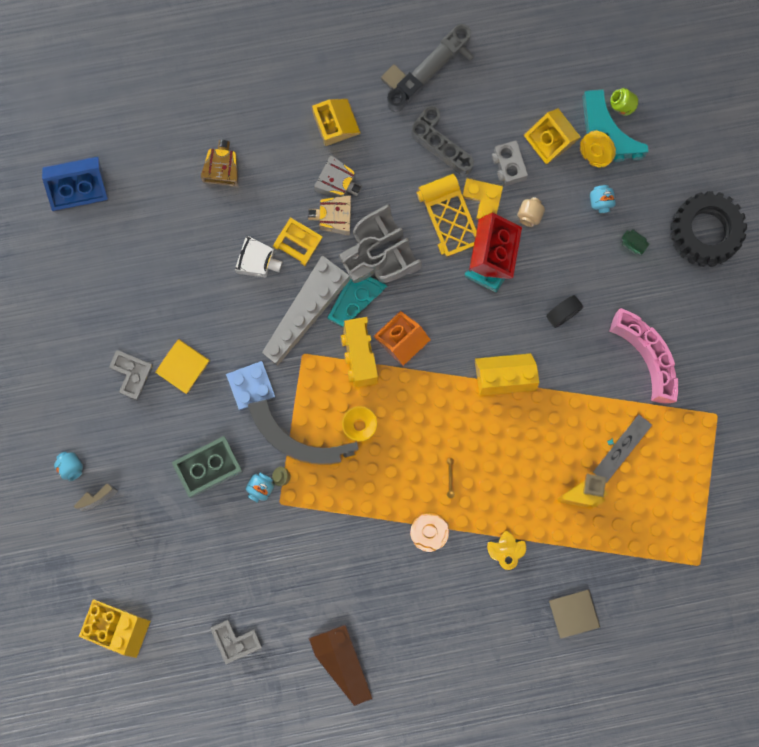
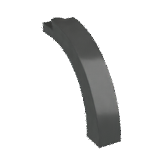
[248,399,358,465]

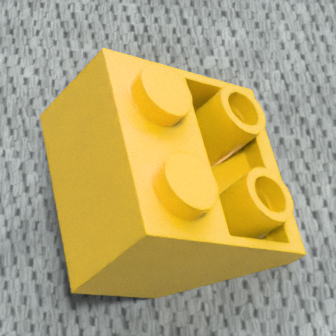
[312,99,360,146]

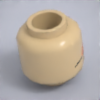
[517,198,545,227]

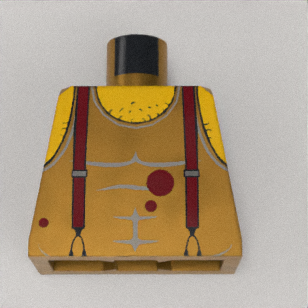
[201,140,238,186]

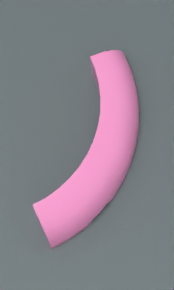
[609,308,678,403]

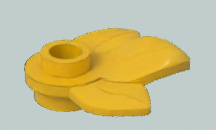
[487,531,526,570]

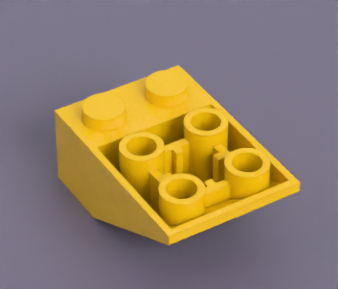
[79,599,151,658]

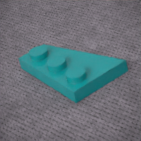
[327,277,388,328]

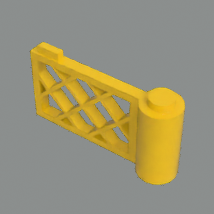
[416,173,477,257]

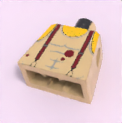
[308,196,351,235]

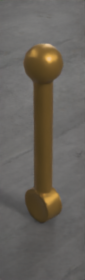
[447,458,455,498]

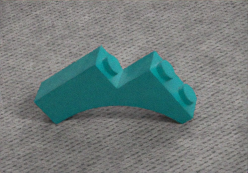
[582,89,648,162]

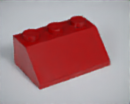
[469,212,522,279]

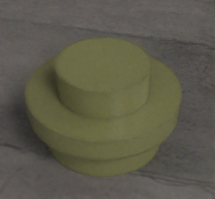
[272,467,291,486]

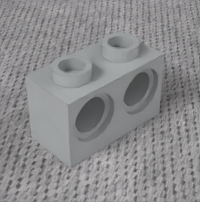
[492,140,528,186]

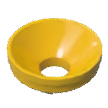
[342,406,377,442]

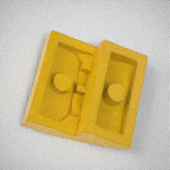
[155,339,210,394]

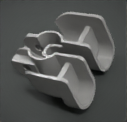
[339,204,422,283]

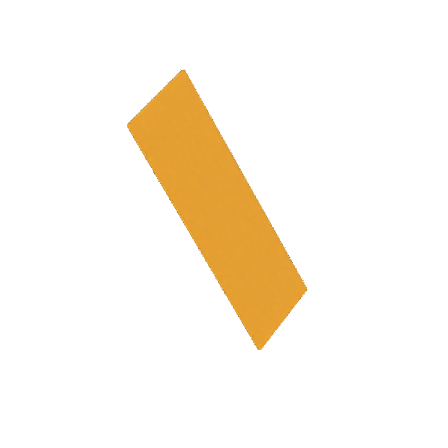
[279,354,718,566]

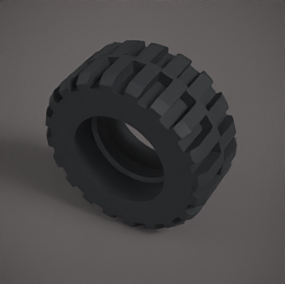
[670,191,747,267]

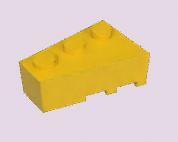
[340,317,378,388]

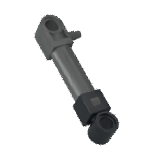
[387,24,474,112]

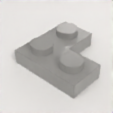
[109,350,153,401]
[210,620,262,664]

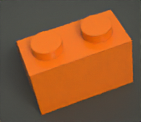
[373,311,431,366]

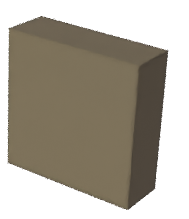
[381,64,406,89]
[583,474,607,497]

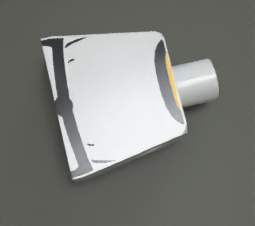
[235,236,283,278]

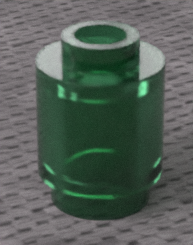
[621,229,650,255]

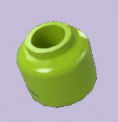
[610,88,638,116]

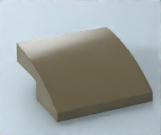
[74,483,118,511]
[549,589,600,639]

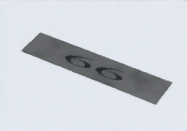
[593,415,652,483]

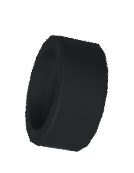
[546,295,584,328]

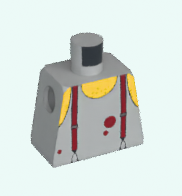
[314,155,362,197]

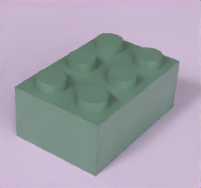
[172,436,243,499]

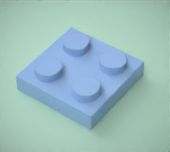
[226,361,275,411]

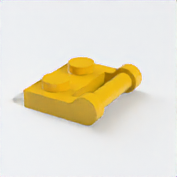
[273,217,323,266]

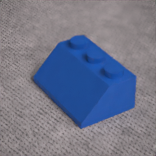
[42,157,108,211]

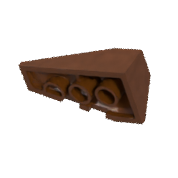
[309,625,373,706]

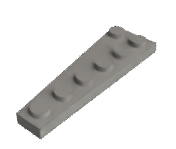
[262,255,351,366]

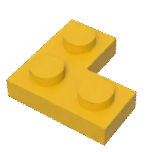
[462,178,503,220]

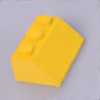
[475,353,539,396]

